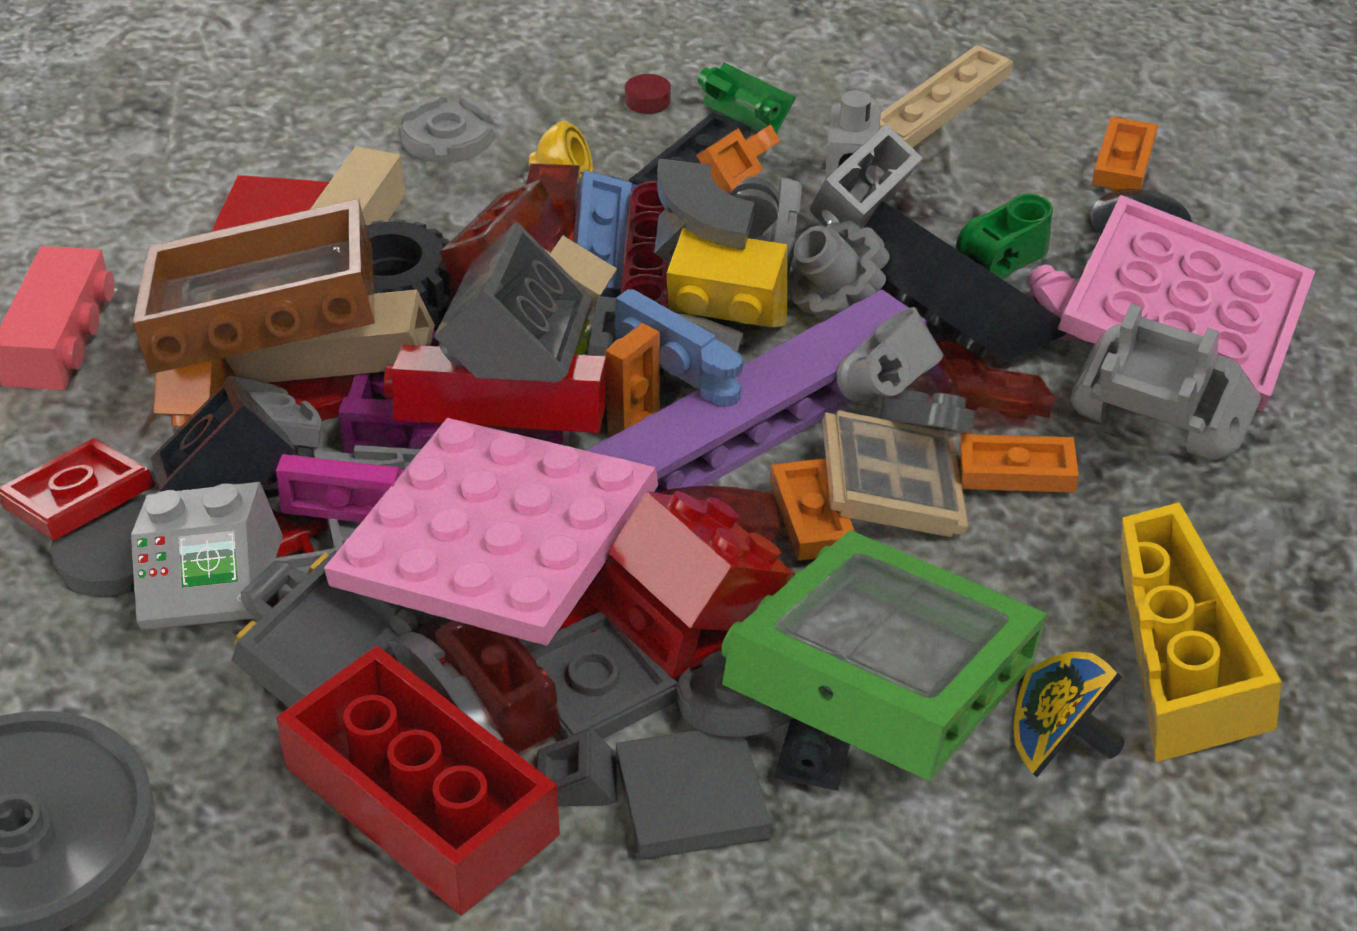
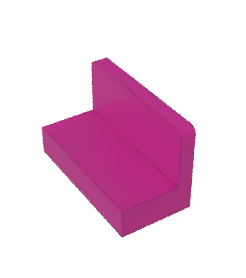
[276,454,405,522]

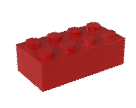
[276,646,560,916]

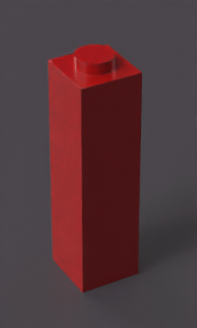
[384,344,606,433]

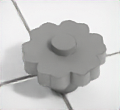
[787,220,890,322]

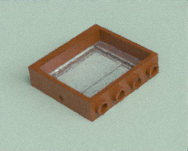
[133,199,375,374]

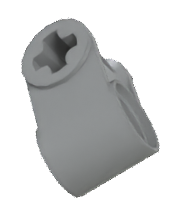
[837,307,944,402]

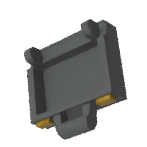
[231,550,423,707]

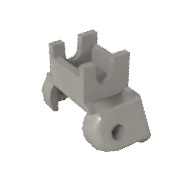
[1070,303,1262,461]

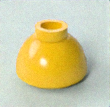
[529,120,593,188]

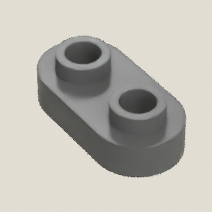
[880,389,976,435]

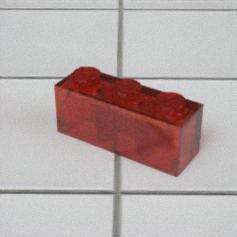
[440,179,567,288]

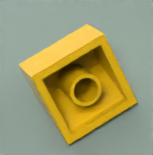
[666,228,787,328]

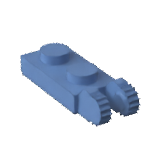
[615,289,744,407]

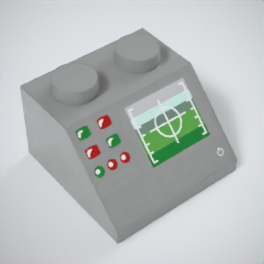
[131,482,283,630]

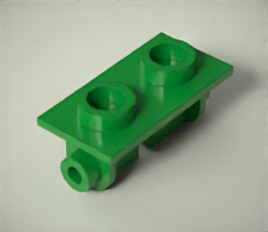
[698,62,796,134]

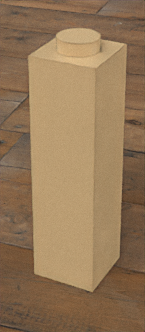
[285,146,406,284]
[225,289,435,383]

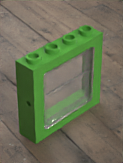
[722,530,1047,781]

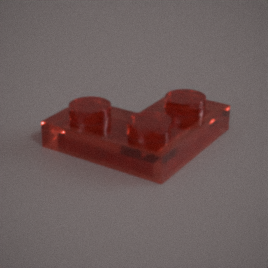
[927,340,1055,420]

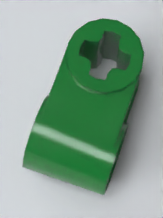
[956,194,1053,279]

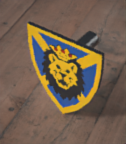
[1013,651,1124,777]

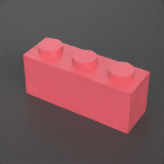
[0,246,114,390]

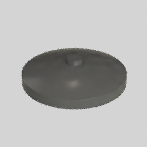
[0,711,155,931]

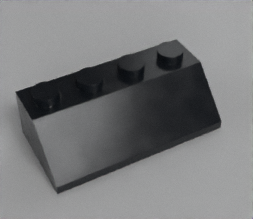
[864,201,1067,361]

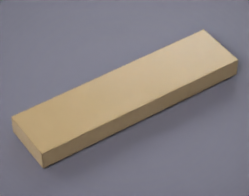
[880,45,1014,148]

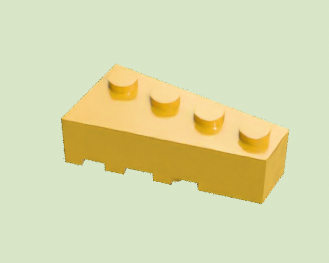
[1121,502,1282,763]

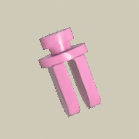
[1027,265,1079,341]

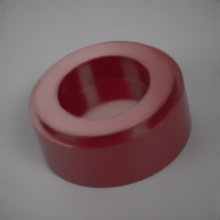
[625,74,671,114]

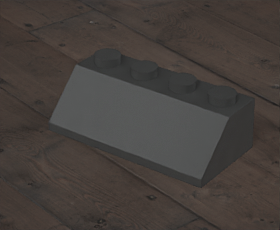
[434,221,592,382]

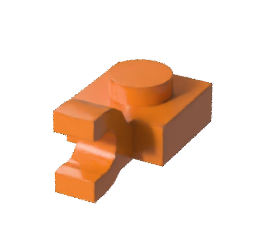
[696,124,780,193]

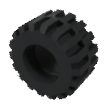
[322,219,458,331]

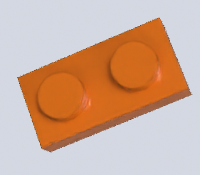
[1092,116,1158,191]
[605,323,660,437]
[959,434,1079,493]
[770,458,855,561]

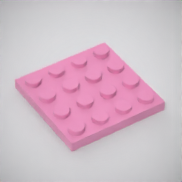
[1058,195,1315,412]
[324,418,658,646]

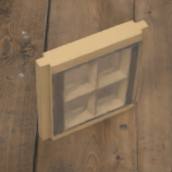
[822,410,969,537]

